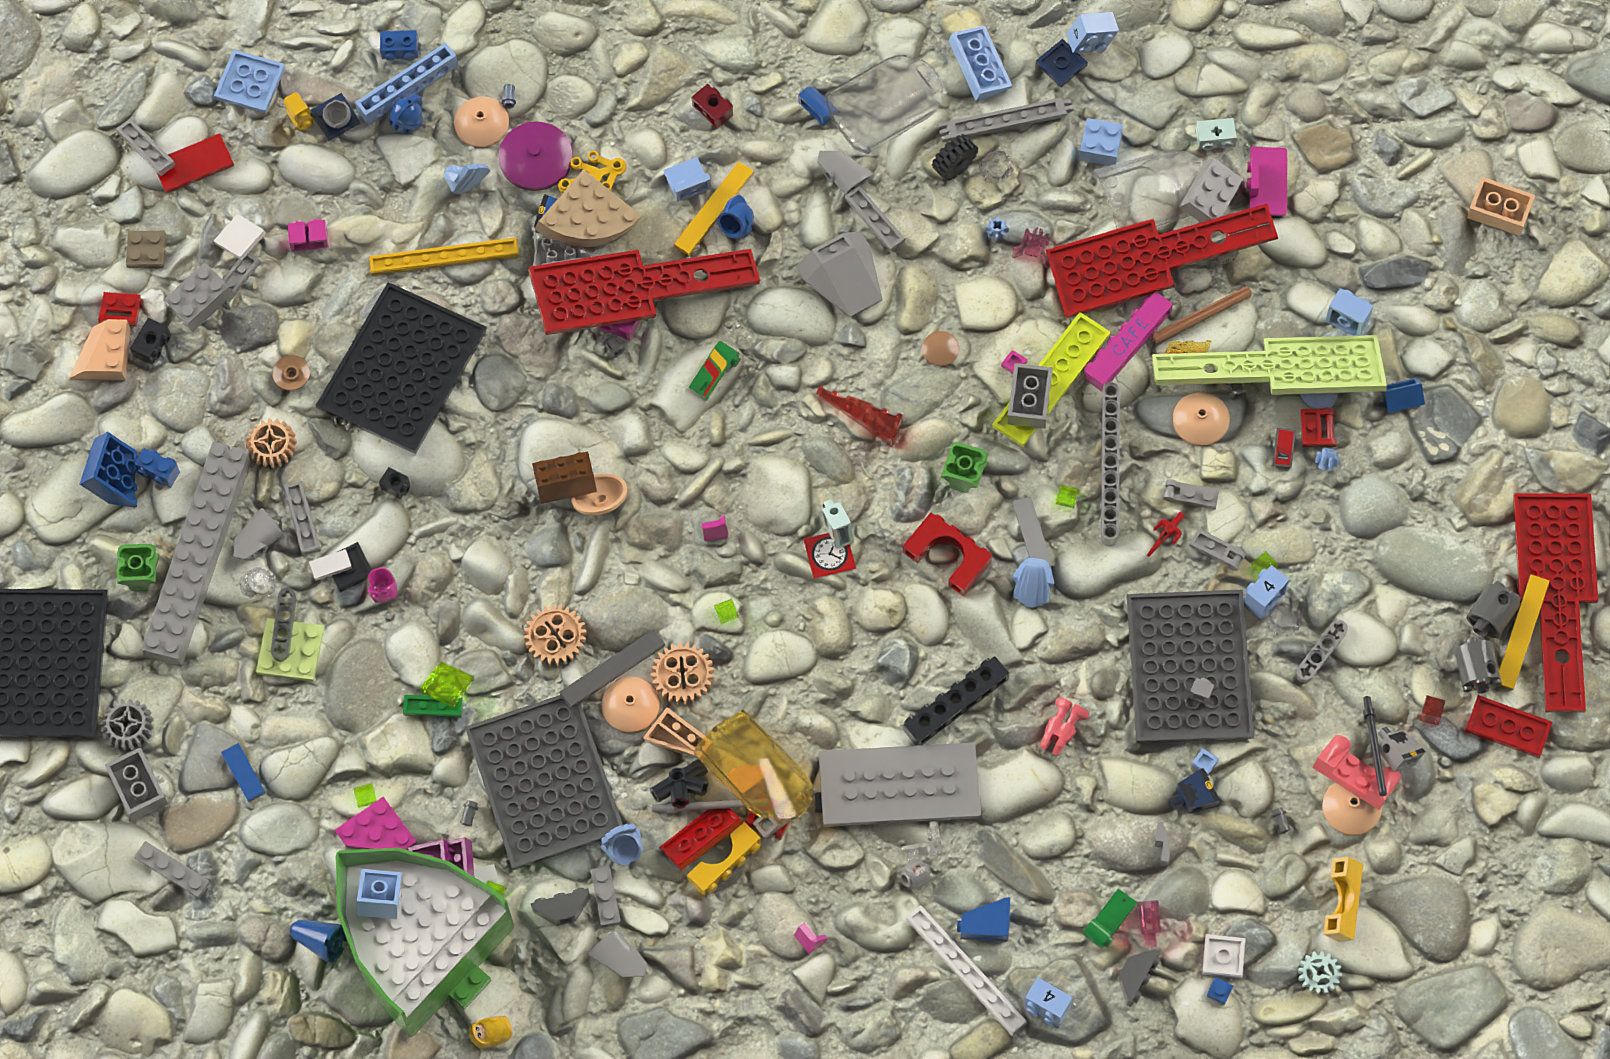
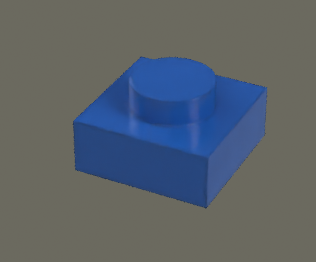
[1207,977,1234,1005]

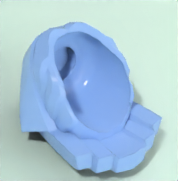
[444,164,490,194]
[1013,558,1054,608]
[600,823,643,865]

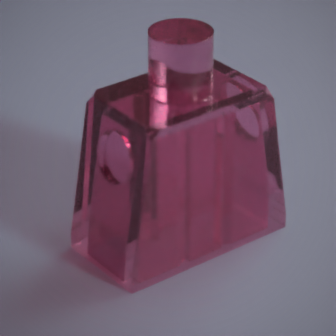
[1136,900,1161,948]

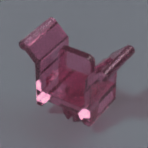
[1012,227,1050,267]

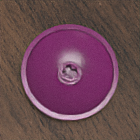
[499,122,573,191]

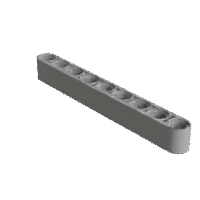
[1101,382,1120,547]

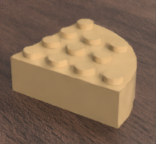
[535,169,641,247]

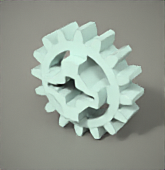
[1298,951,1342,995]

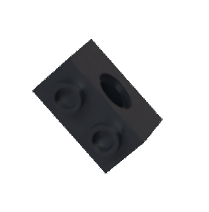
[130,318,171,365]

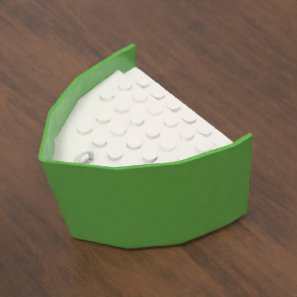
[335,848,514,1037]

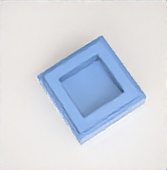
[1191,748,1219,775]

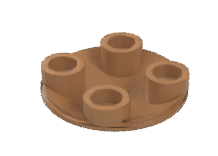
[922,331,960,367]

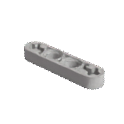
[1296,620,1348,683]

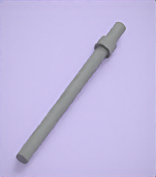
[652,798,769,814]

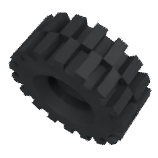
[932,134,979,181]

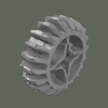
[101,698,154,751]

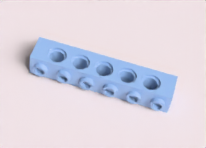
[355,43,458,125]

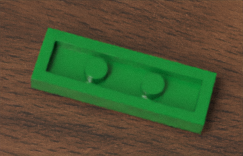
[403,695,463,718]

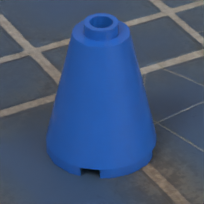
[290,920,347,963]

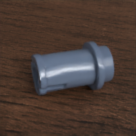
[502,84,516,109]

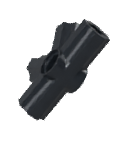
[649,759,709,809]

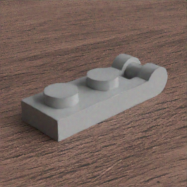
[1163,479,1219,510]
[1189,528,1246,571]

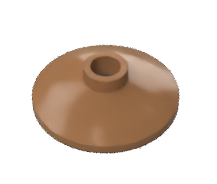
[272,355,310,391]

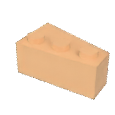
[643,707,716,761]

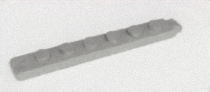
[938,98,1074,142]

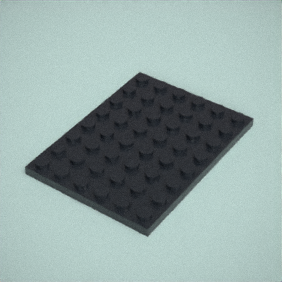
[316,282,487,454]
[0,589,109,738]

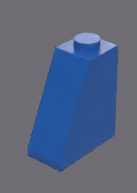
[957,897,1010,941]

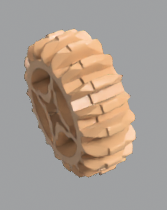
[245,418,297,469]

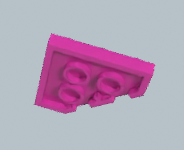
[335,796,417,850]

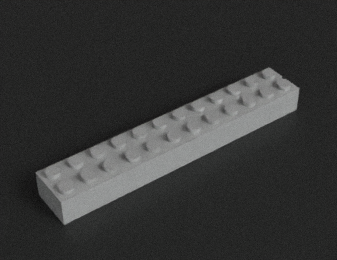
[141,442,252,667]

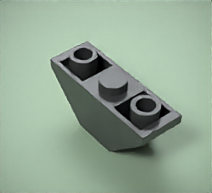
[531,888,591,926]
[1119,949,1160,1007]

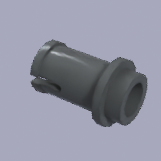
[460,800,479,827]
[1271,807,1291,834]

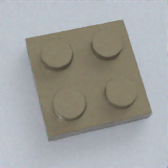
[126,230,166,268]

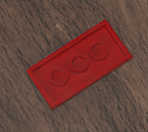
[156,133,234,194]
[1465,695,1552,759]
[659,800,743,871]

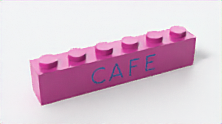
[1084,291,1173,392]

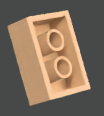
[1467,177,1535,236]

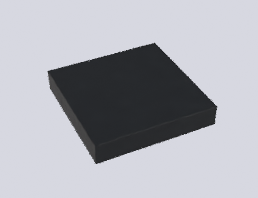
[332,542,372,592]

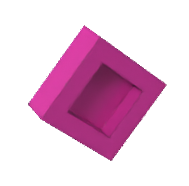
[1001,350,1028,374]

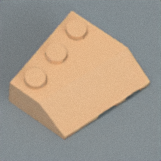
[69,319,131,381]

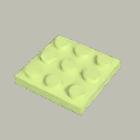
[256,618,325,682]

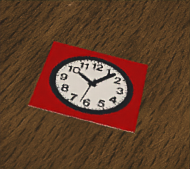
[803,533,856,579]

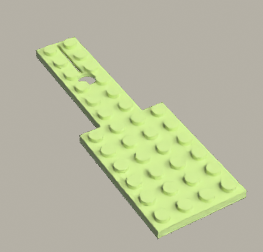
[1152,335,1387,395]

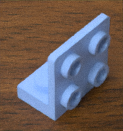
[664,157,711,202]

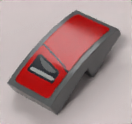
[1272,428,1296,468]

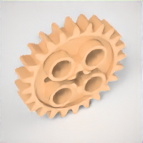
[524,604,587,666]
[651,642,714,704]

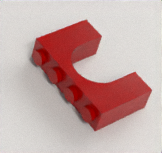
[903,512,992,597]

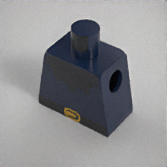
[1169,768,1220,814]

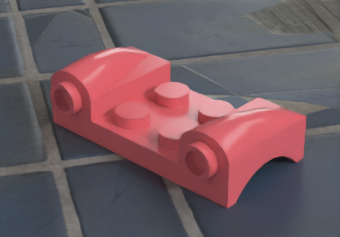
[1312,735,1402,810]

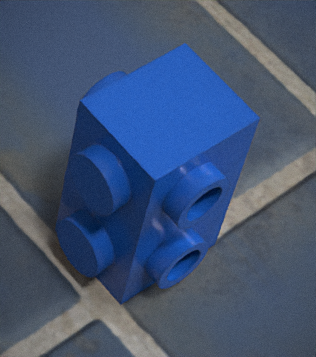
[380,30,419,61]
[134,448,180,488]

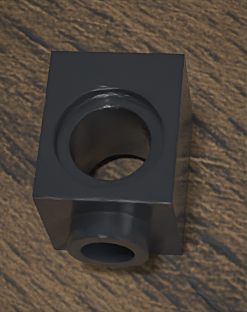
[379,467,411,499]

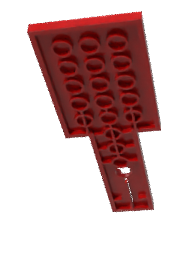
[1046,203,1278,319]
[528,249,760,335]
[1513,493,1598,713]

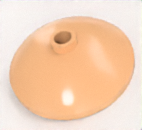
[454,97,509,148]
[1173,392,1230,446]
[571,474,628,516]
[601,677,660,733]
[1322,782,1382,836]

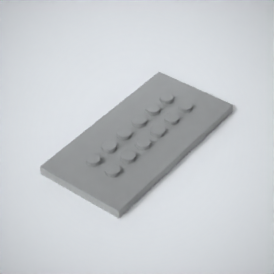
[819,742,981,827]

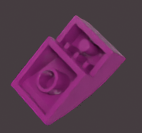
[408,837,475,877]

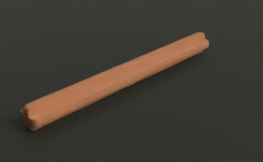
[1152,286,1252,344]

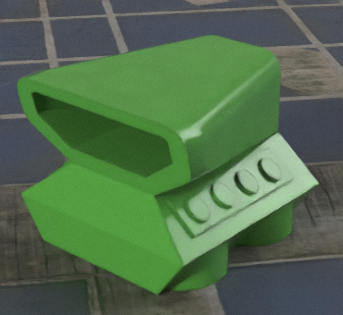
[941,442,989,493]
[116,544,159,591]

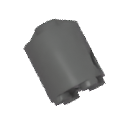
[1466,581,1521,638]
[1454,637,1502,694]

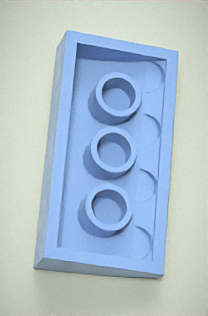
[949,25,1012,101]

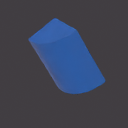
[798,86,839,127]
[1381,378,1425,413]

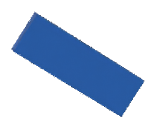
[221,743,266,803]

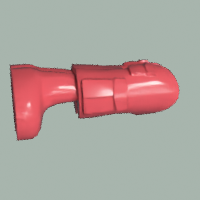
[1040,697,1090,756]

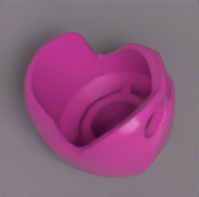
[367,568,397,603]

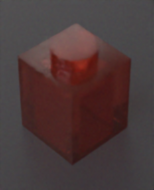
[1419,695,1446,726]

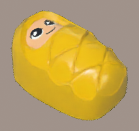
[468,1016,513,1049]

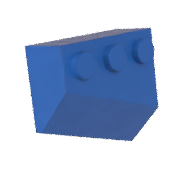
[79,432,137,508]

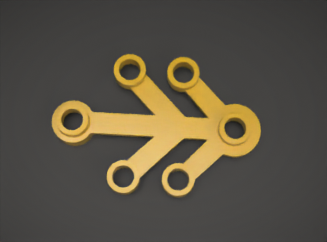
[558,151,627,194]

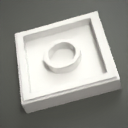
[214,214,266,260]
[1202,934,1246,979]

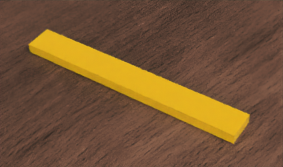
[369,237,519,276]

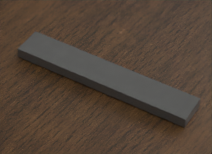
[560,629,665,709]

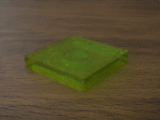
[420,662,474,707]

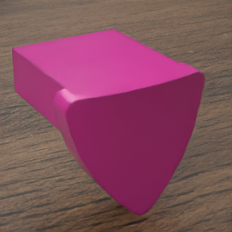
[701,515,728,541]
[794,922,828,954]

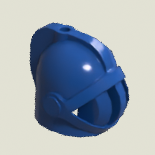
[389,94,423,133]
[718,195,754,239]

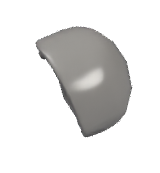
[323,100,351,128]

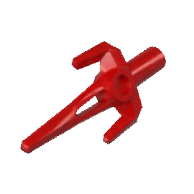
[1147,512,1185,557]

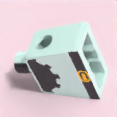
[822,500,854,549]

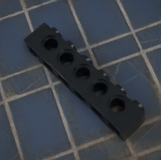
[903,656,1010,745]

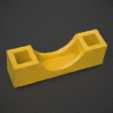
[687,822,761,897]
[1323,857,1363,942]

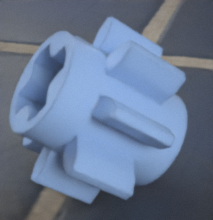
[986,217,1009,241]
[1315,448,1339,471]

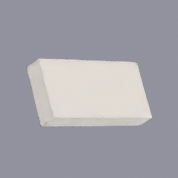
[309,549,352,581]

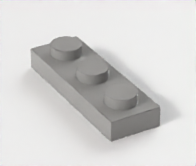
[590,865,621,928]

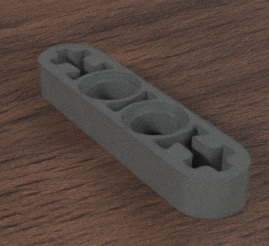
[271,588,297,662]

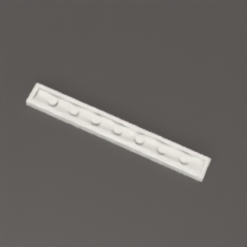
[906,905,1027,1036]

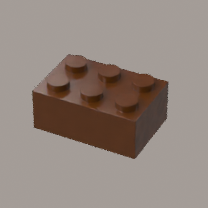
[532,451,597,504]

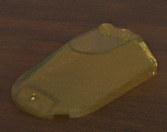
[694,710,813,821]

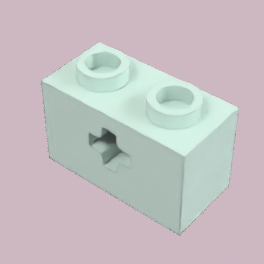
[1196,118,1237,150]

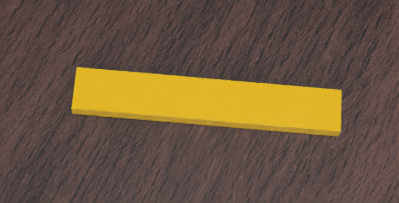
[674,161,754,256]
[1499,575,1549,690]

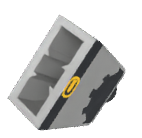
[1378,727,1426,772]

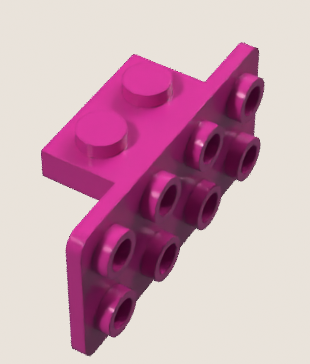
[1247,147,1287,216]

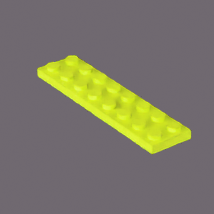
[992,312,1111,447]

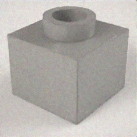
[1189,678,1214,705]

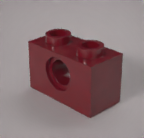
[691,83,733,129]

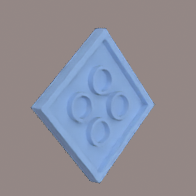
[214,49,286,114]

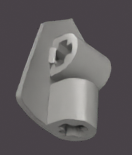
[817,151,873,195]
[234,508,284,560]
[588,930,647,977]

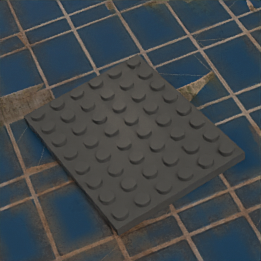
[1126,590,1254,743]
[465,695,623,870]

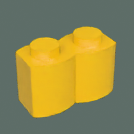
[283,92,313,131]

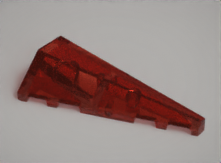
[816,386,903,447]

